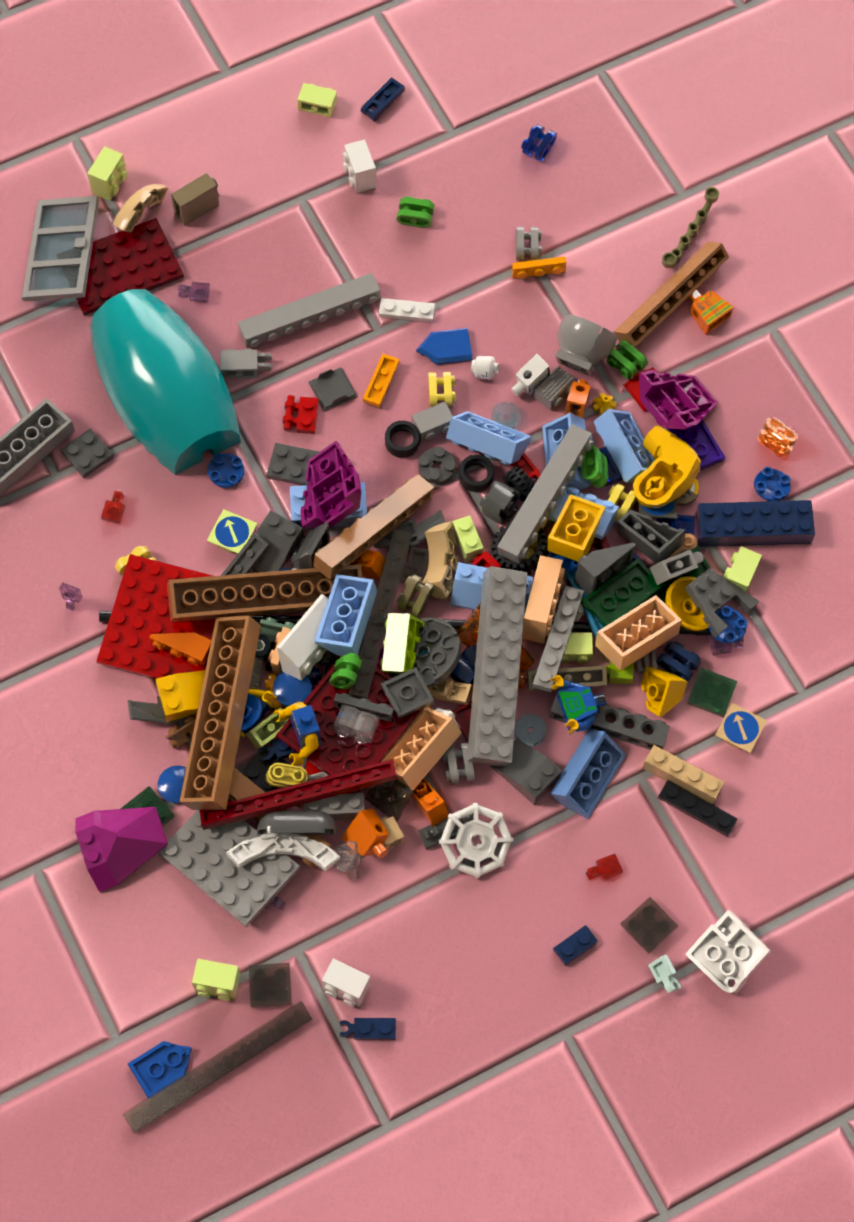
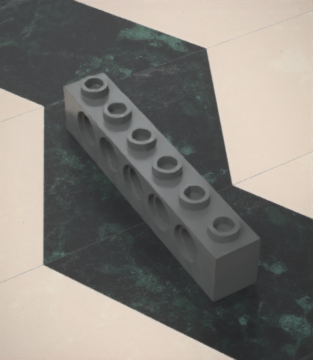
[549,690,670,750]

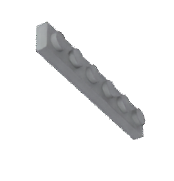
[533,586,584,692]

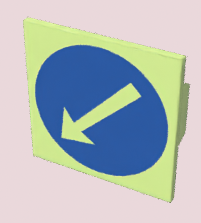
[207,509,257,554]

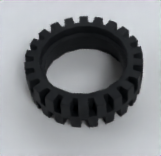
[491,522,549,575]

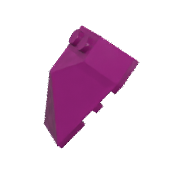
[639,370,718,429]
[300,441,361,528]
[75,807,168,892]

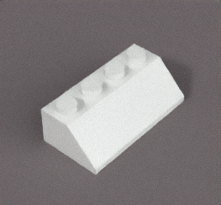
[277,594,328,681]

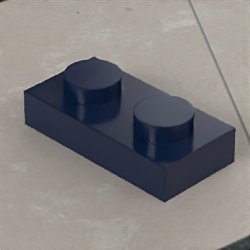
[553,925,598,966]

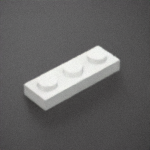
[379,298,435,323]

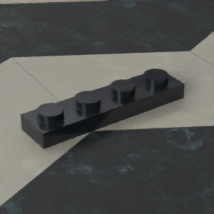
[658,780,738,837]

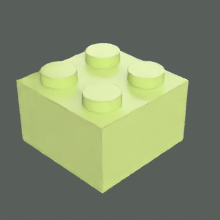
[87,146,128,201]
[192,959,241,1001]

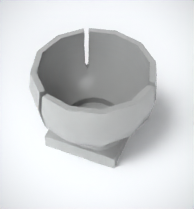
[555,314,617,377]

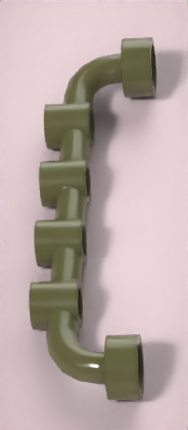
[662,187,719,268]

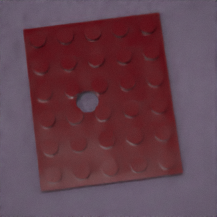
[276,654,425,794]

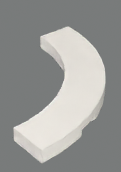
[226,833,340,872]

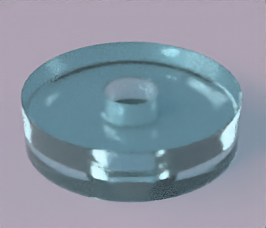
[491,402,521,429]
[515,714,546,746]

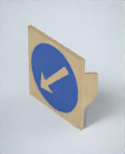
[715,703,767,753]

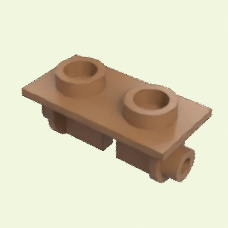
[165,715,196,748]

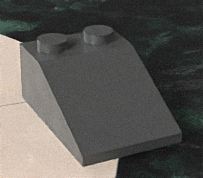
[252,510,304,573]
[291,523,330,569]
[575,543,636,595]
[491,738,562,805]

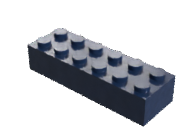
[696,500,815,547]

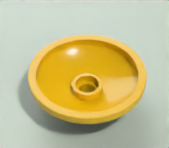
[666,577,709,631]

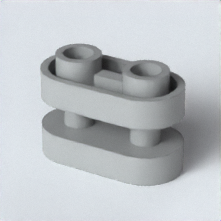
[516,227,542,260]
[442,743,475,784]

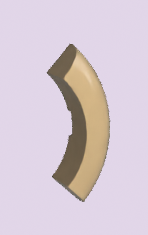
[112,184,169,233]
[421,521,458,599]

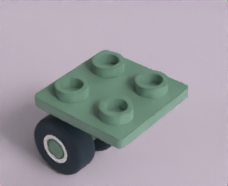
[255,618,296,661]

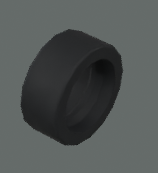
[385,420,420,458]
[459,454,494,492]

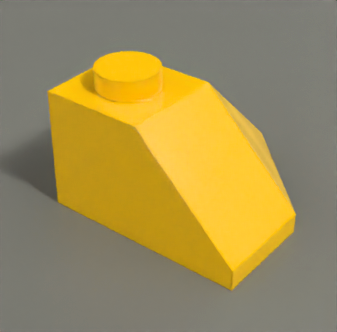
[641,666,687,717]

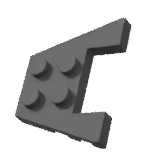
[685,568,759,638]

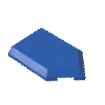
[416,328,473,365]
[128,1041,192,1099]

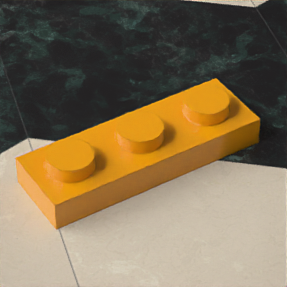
[511,256,567,279]
[363,353,400,408]

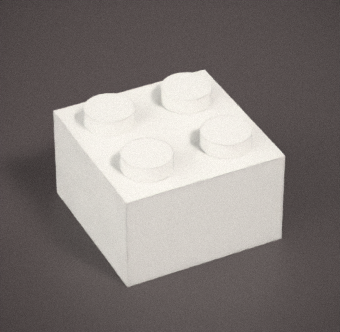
[342,139,376,193]
[322,958,371,1008]

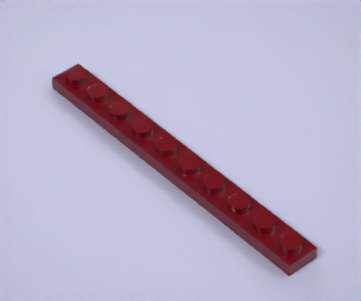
[199,759,398,830]

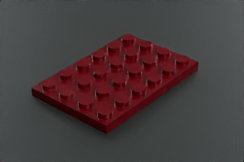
[57,218,184,316]

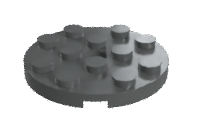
[392,617,462,687]

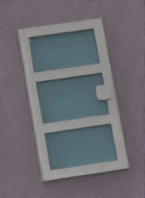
[22,196,99,301]

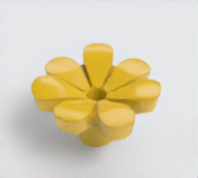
[593,393,617,415]

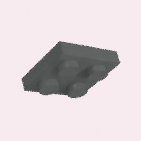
[60,428,113,478]
[381,667,434,719]

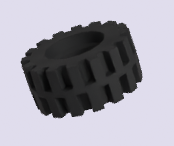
[503,466,535,502]

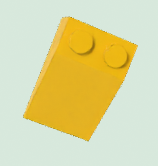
[547,494,605,561]
[156,670,206,722]

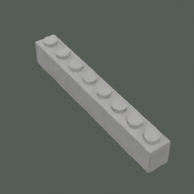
[238,273,381,349]
[497,424,594,564]

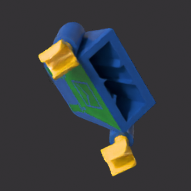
[550,675,606,735]

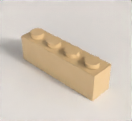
[643,745,725,805]

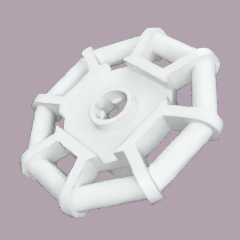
[439,803,513,879]

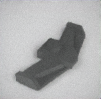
[373,510,446,549]
[127,696,192,725]

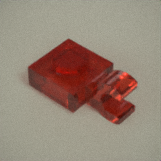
[101,489,125,524]
[586,853,623,880]

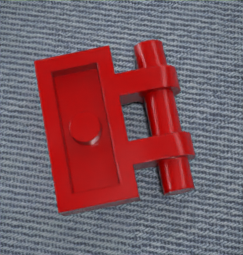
[283,395,319,434]

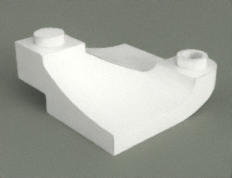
[686,910,772,994]

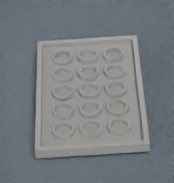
[158,810,301,928]

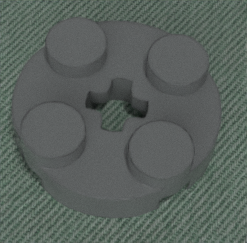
[418,446,455,484]

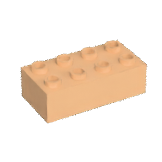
[522,555,565,644]
[595,595,682,671]
[381,707,462,791]

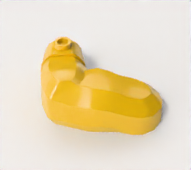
[633,425,701,508]

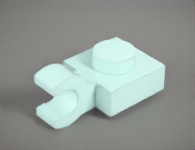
[648,955,681,993]

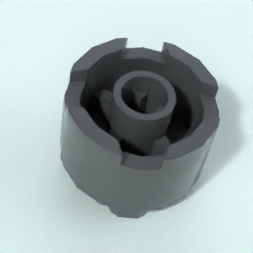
[480,481,521,526]

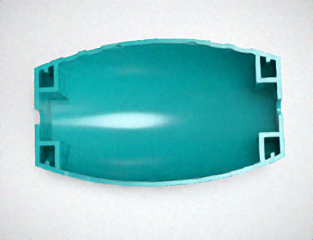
[90,289,241,475]

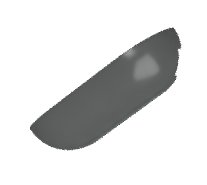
[257,811,337,835]

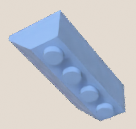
[594,409,656,483]
[446,411,532,465]
[542,413,591,491]
[547,486,619,540]
[450,562,533,615]
[315,574,378,656]

